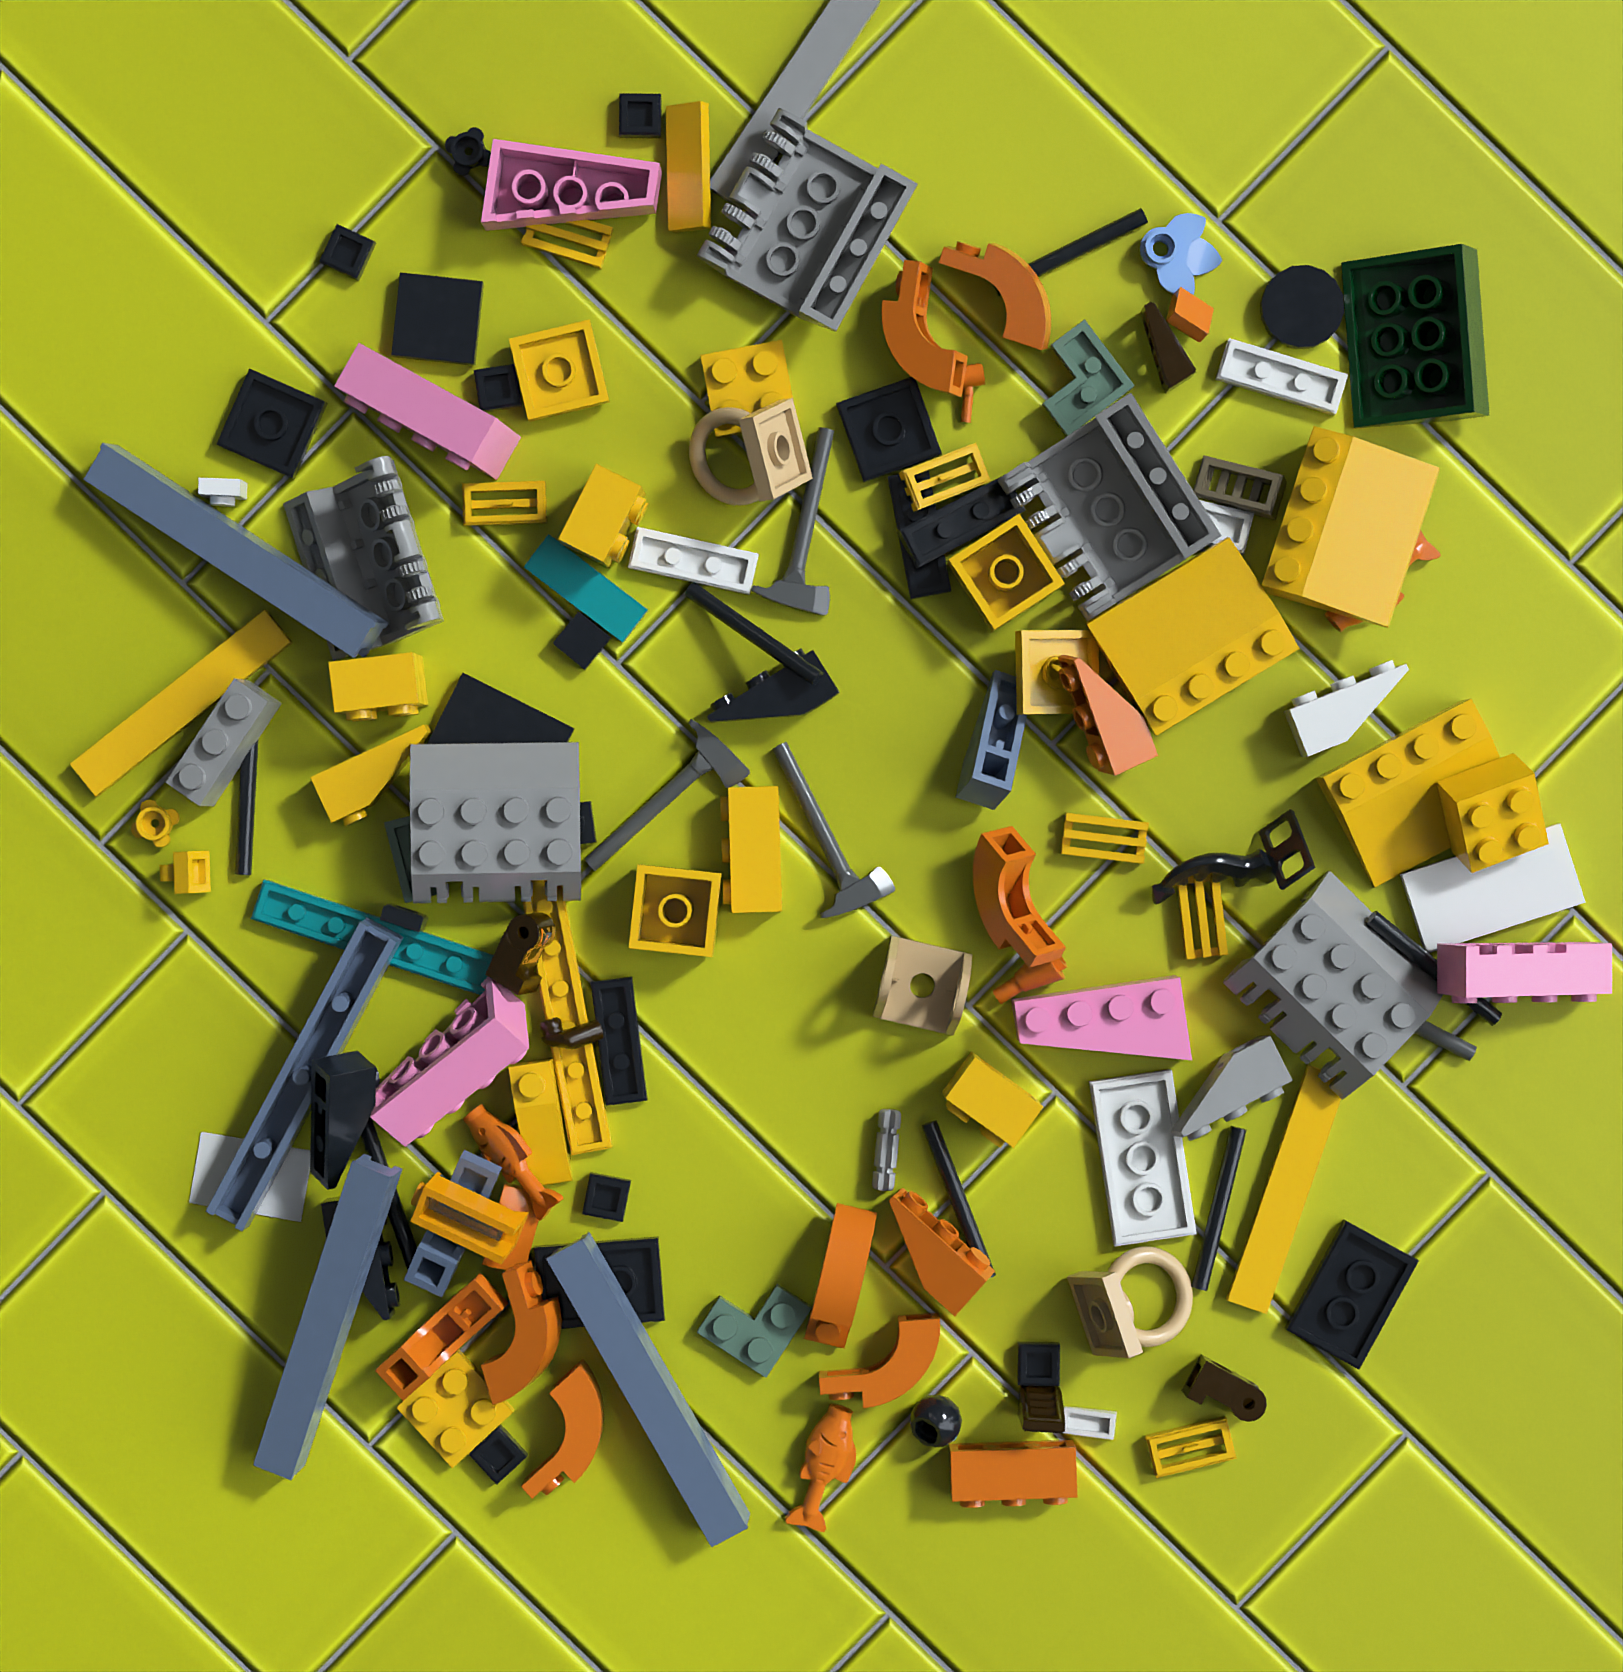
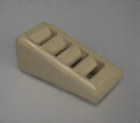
[1193,455,1287,520]

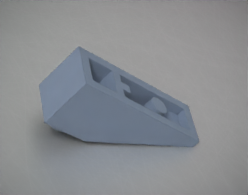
[956,670,1027,810]

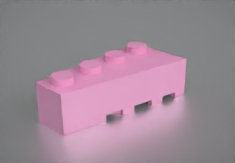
[481,139,662,231]
[334,343,521,480]
[1437,942,1612,1003]
[1011,975,1192,1060]
[370,977,529,1147]

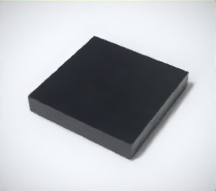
[391,272,484,366]
[216,368,328,479]
[836,377,942,483]

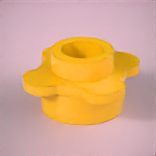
[131,800,180,847]

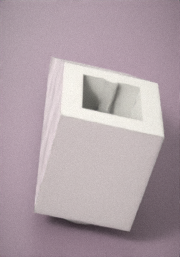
[1284,660,1409,757]

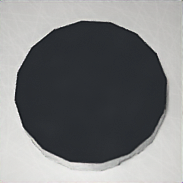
[1260,265,1344,349]

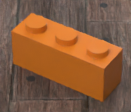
[949,1440,1078,1508]

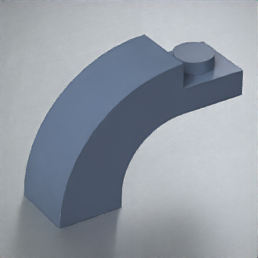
[404,1150,502,1297]

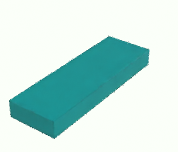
[524,534,648,643]

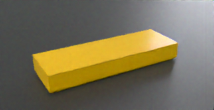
[666,101,711,233]

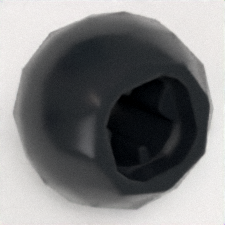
[909,1395,962,1447]

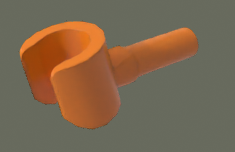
[961,363,985,423]

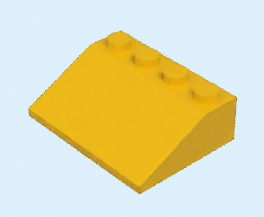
[1262,426,1440,628]
[1085,537,1300,736]
[1316,699,1500,888]

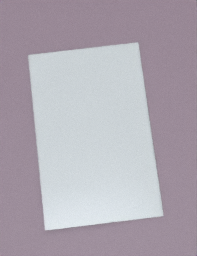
[189,1132,310,1222]

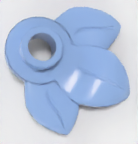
[1140,213,1222,295]

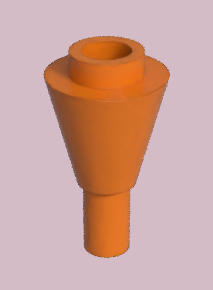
[993,956,1067,1004]

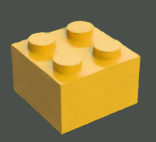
[558,464,649,568]
[947,514,1065,632]
[328,652,428,722]
[1437,753,1549,873]
[629,864,722,957]
[942,1051,1043,1148]

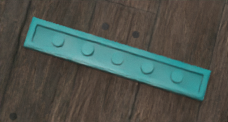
[251,879,494,995]

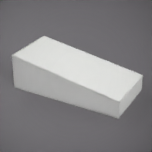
[1063,1406,1117,1440]

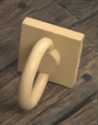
[689,398,813,506]
[1067,1246,1193,1358]

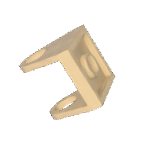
[872,935,972,1036]

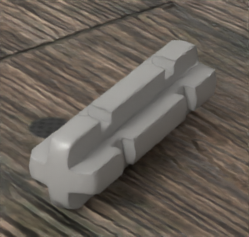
[872,1109,901,1191]

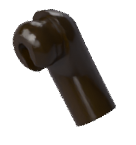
[539,1017,603,1049]

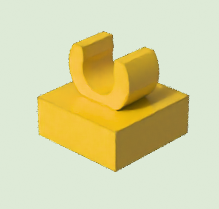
[159,851,211,894]

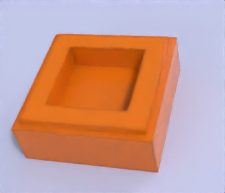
[1166,287,1214,342]

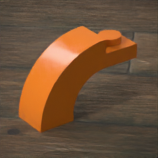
[939,241,1051,350]
[882,260,968,397]
[973,826,1066,968]
[804,1203,877,1349]
[481,1261,562,1405]
[375,1273,508,1401]
[819,1312,940,1408]
[521,1359,604,1499]

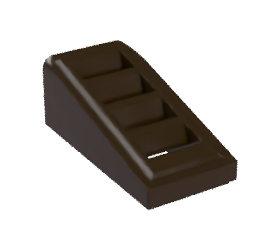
[1141,301,1196,394]
[1018,1385,1065,1434]

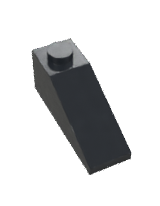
[310,1051,380,1190]

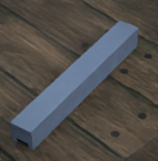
[83,443,389,657]
[205,917,404,1231]
[253,1154,402,1480]
[546,1232,750,1547]

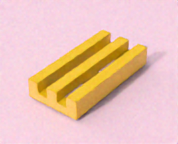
[521,220,613,269]
[899,443,991,512]
[462,481,548,526]
[1060,813,1149,864]
[1177,873,1228,959]
[1145,1416,1237,1478]

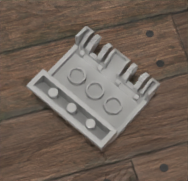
[697,108,918,332]
[997,393,1222,621]
[283,456,444,661]
[410,742,581,903]
[1223,871,1443,1099]

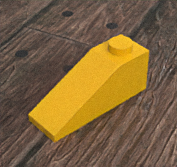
[310,725,432,827]
[508,1058,573,1185]

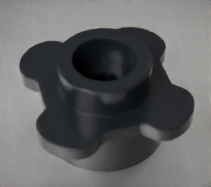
[445,127,491,176]

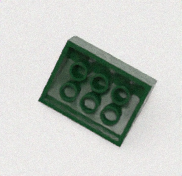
[1341,244,1490,428]

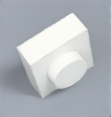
[198,478,248,507]

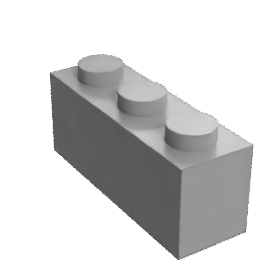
[166,678,282,806]

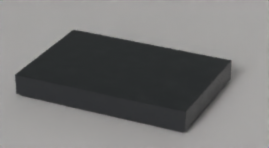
[427,673,575,744]
[1285,1219,1419,1369]
[534,1236,665,1329]

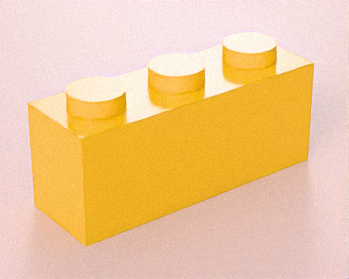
[720,786,782,913]

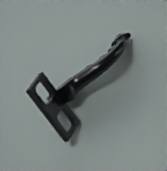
[1152,809,1316,905]

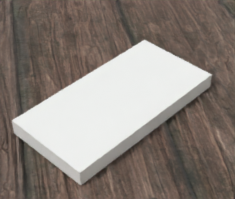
[1400,823,1586,953]
[1089,1069,1197,1246]

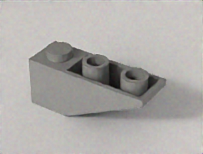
[1171,1036,1293,1141]

